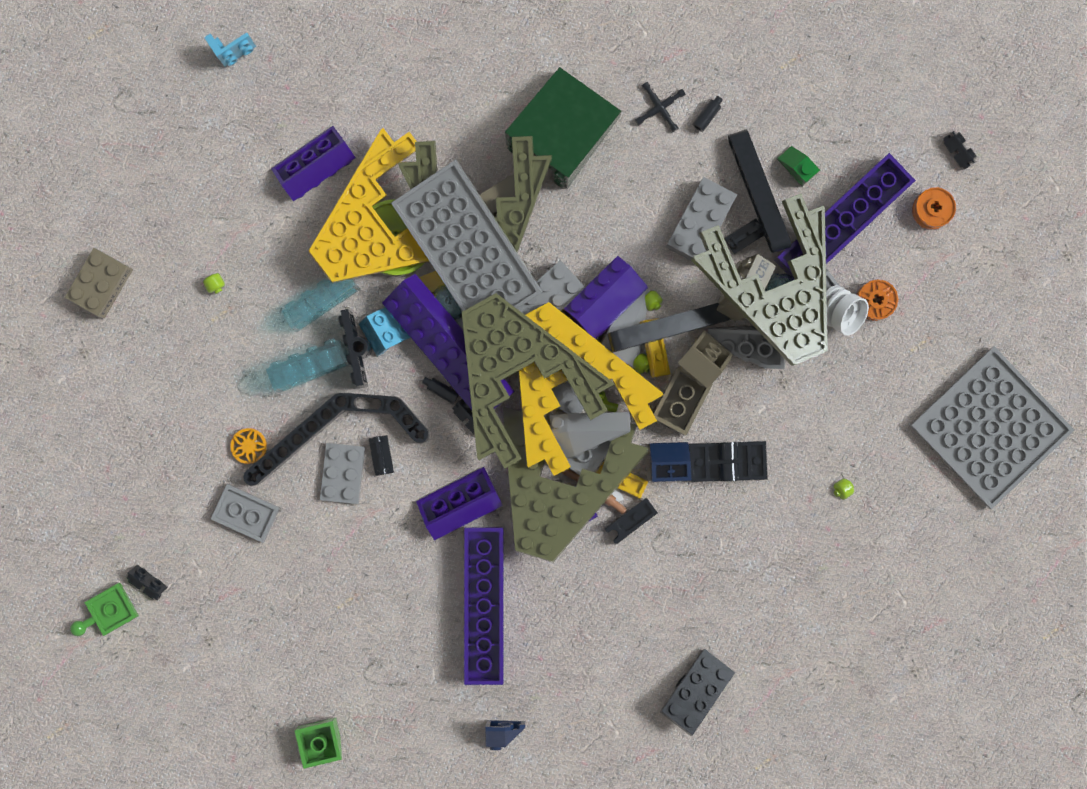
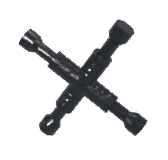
[635,82,686,132]

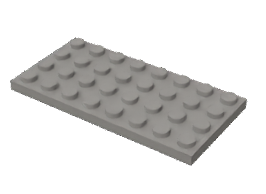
[391,160,543,311]

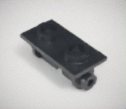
[943,131,977,170]
[724,218,764,254]
[452,399,475,435]
[369,435,394,476]
[126,565,168,601]

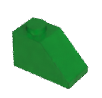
[777,146,820,187]

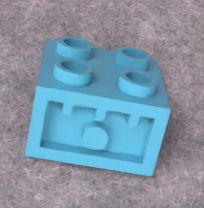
[204,33,256,67]
[359,308,411,357]

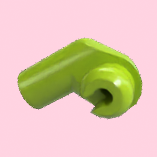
[599,391,618,413]

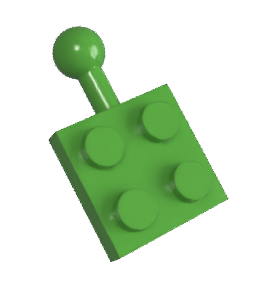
[70,583,139,636]

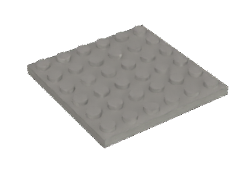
[910,346,1074,509]

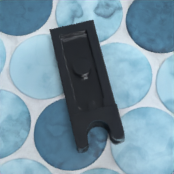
[604,498,658,545]

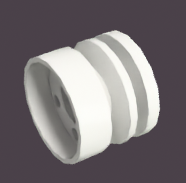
[826,285,869,336]

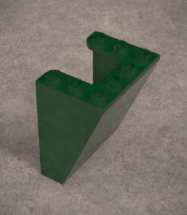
[505,67,622,189]

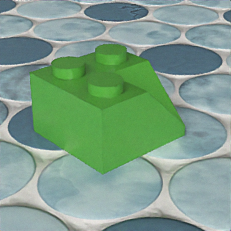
[294,717,342,769]

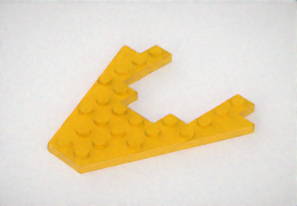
[308,128,430,283]
[519,302,664,476]

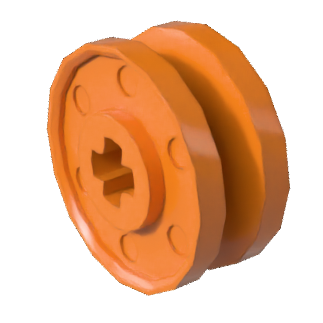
[912,187,956,230]
[856,279,899,321]

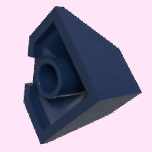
[485,720,526,750]

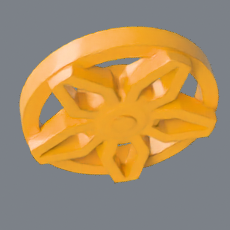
[230,428,267,464]

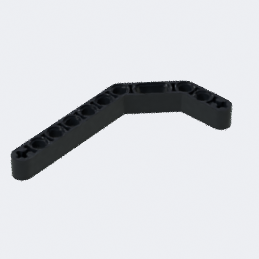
[243,393,430,486]

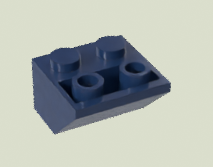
[649,442,691,482]

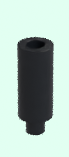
[692,96,723,132]
[422,377,459,405]

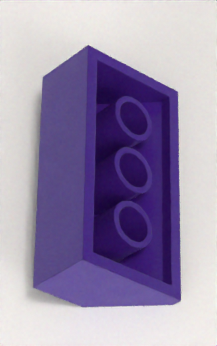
[271,126,356,202]
[564,256,648,339]
[416,467,503,541]

